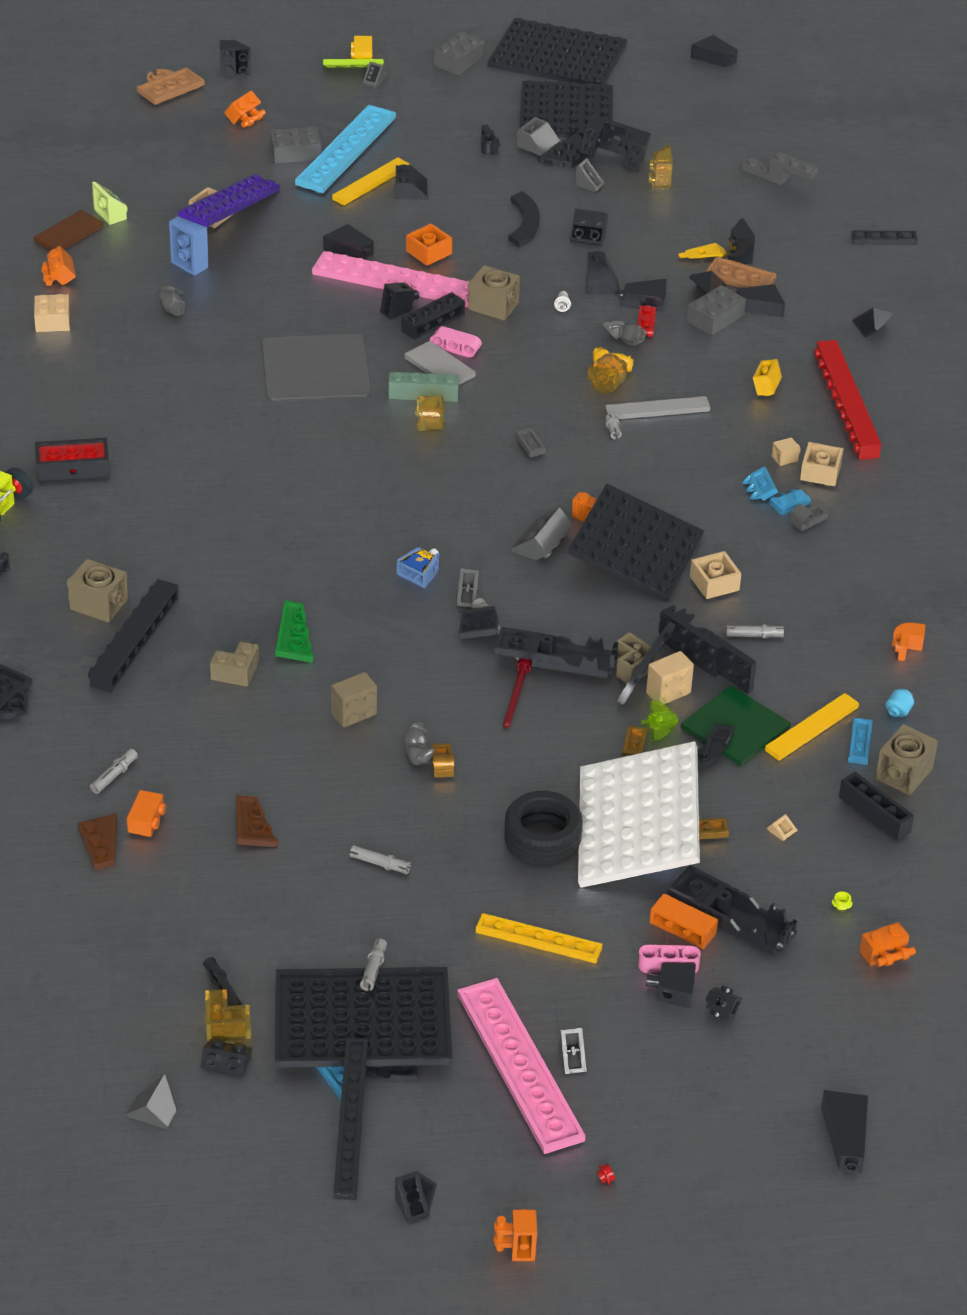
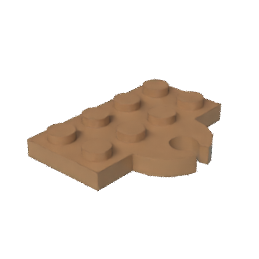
[137,67,205,105]

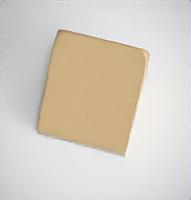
[766,814,797,841]

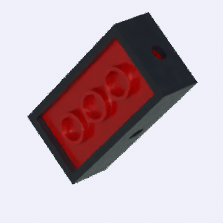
[35,438,110,481]

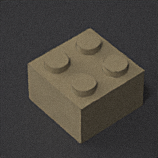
[331,672,377,727]

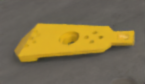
[678,243,726,259]

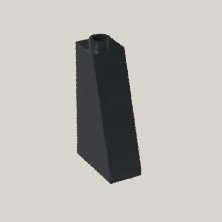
[821,1090,868,1173]

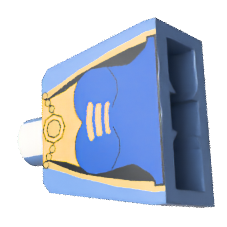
[396,547,439,588]

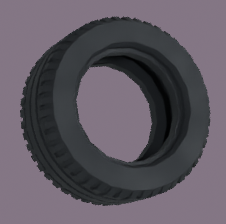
[504,791,583,866]

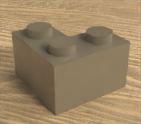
[616,632,658,683]
[210,641,259,687]

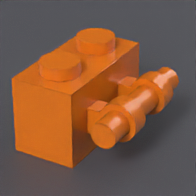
[224,90,266,128]
[41,246,76,286]
[860,922,916,967]
[493,1209,537,1261]

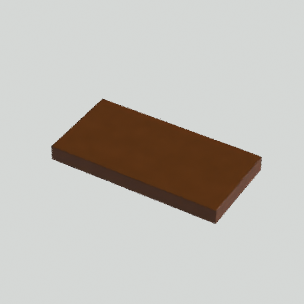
[34,210,104,251]

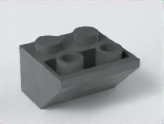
[517,117,560,156]

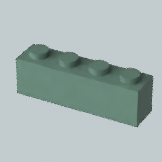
[389,372,459,402]

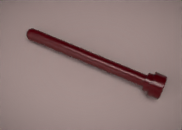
[503,658,532,728]

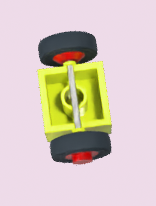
[0,468,33,522]

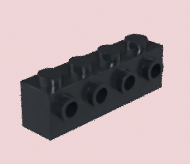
[401,292,465,340]
[839,772,914,842]

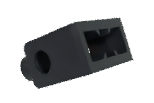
[380,283,419,319]
[646,963,696,1008]

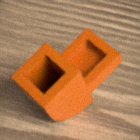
[892,623,926,661]

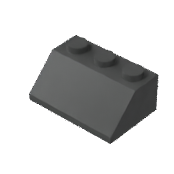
[511,507,572,560]

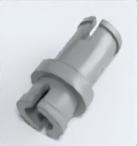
[605,413,622,439]

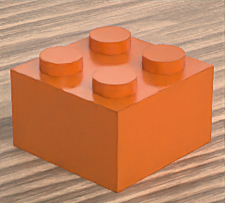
[406,224,452,266]

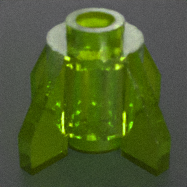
[641,701,678,740]

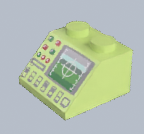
[92,182,128,225]

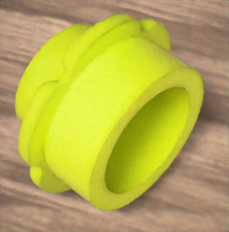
[832,891,853,911]

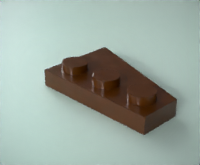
[235,795,278,848]
[77,813,117,870]

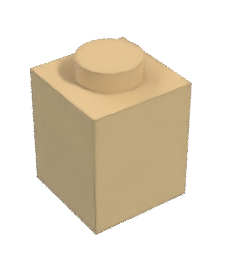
[771,437,801,466]

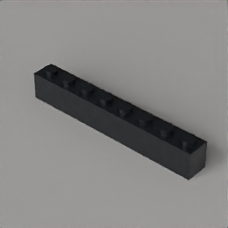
[88,579,179,693]

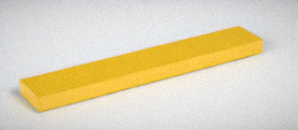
[332,157,409,206]
[765,693,859,761]
[475,913,603,963]

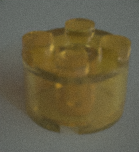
[587,353,627,394]
[415,395,445,431]

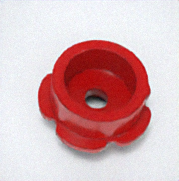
[596,1163,616,1185]

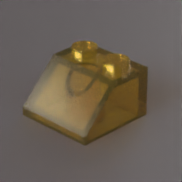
[648,145,673,189]

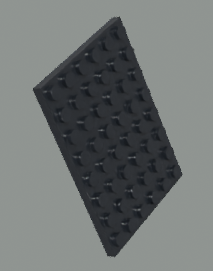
[488,18,627,84]
[275,967,452,1068]

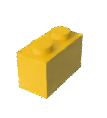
[351,36,372,59]
[753,359,782,396]

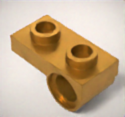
[431,743,454,778]

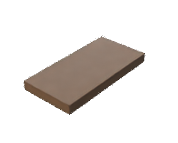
[705,256,777,288]

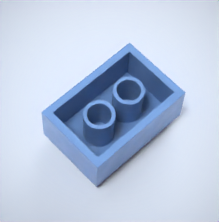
[169,216,208,276]

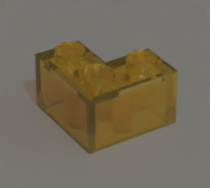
[205,989,251,1041]

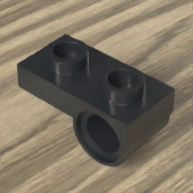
[481,124,500,155]

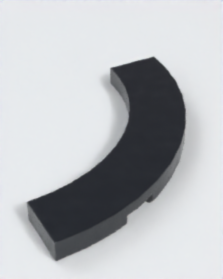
[508,191,540,247]
[617,621,676,705]
[697,724,735,770]
[366,1066,418,1083]

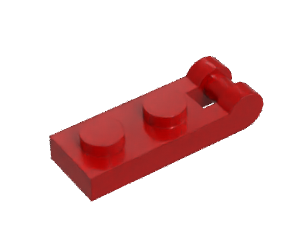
[637,305,656,338]

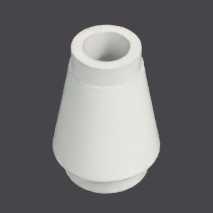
[554,291,571,312]

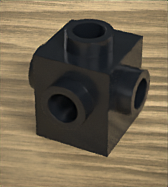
[706,985,742,1018]

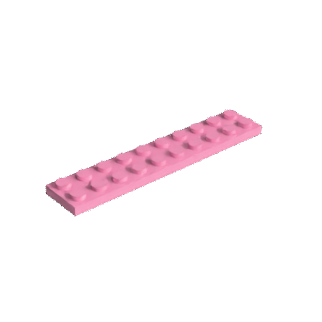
[312,251,469,307]
[457,978,585,1154]

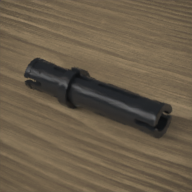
[203,957,243,1012]

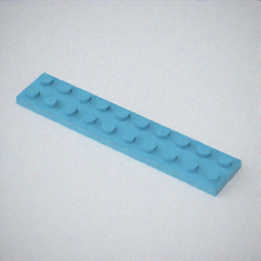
[295,105,396,193]

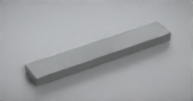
[605,396,710,420]

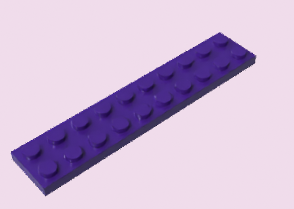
[178,174,280,227]

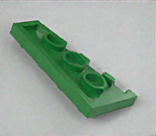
[275,600,314,663]

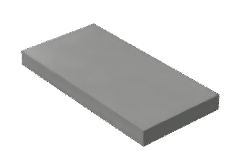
[404,341,476,385]

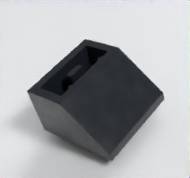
[220,40,251,76]
[570,209,608,245]

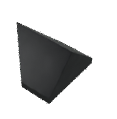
[689,271,726,293]
[852,307,893,337]
[395,1171,437,1223]

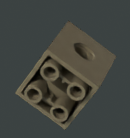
[467,265,520,321]
[67,559,128,623]
[875,724,938,795]

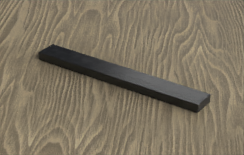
[334,1038,368,1200]

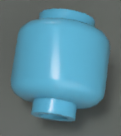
[885,689,914,718]

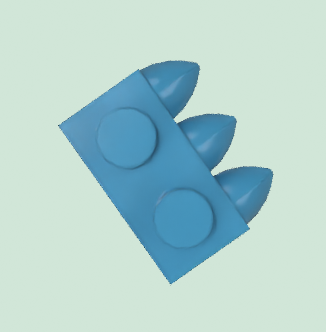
[742,466,778,501]
[769,489,811,515]

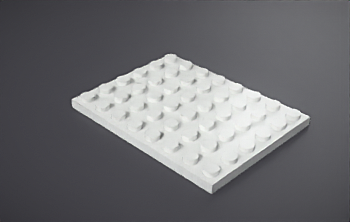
[578,741,700,888]

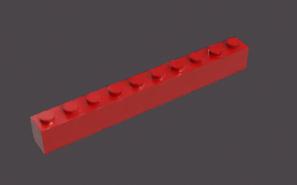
[813,340,881,460]

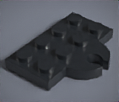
[0,664,33,719]

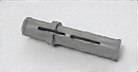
[726,624,784,639]
[90,748,138,794]
[350,845,411,875]
[360,938,387,991]

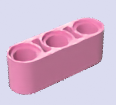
[430,326,482,357]
[638,945,701,974]

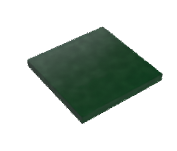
[680,685,791,766]

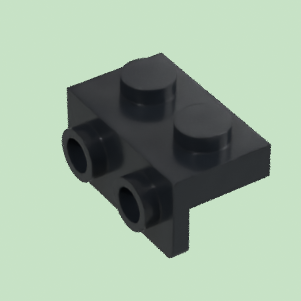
[458,606,499,639]
[201,1038,252,1076]

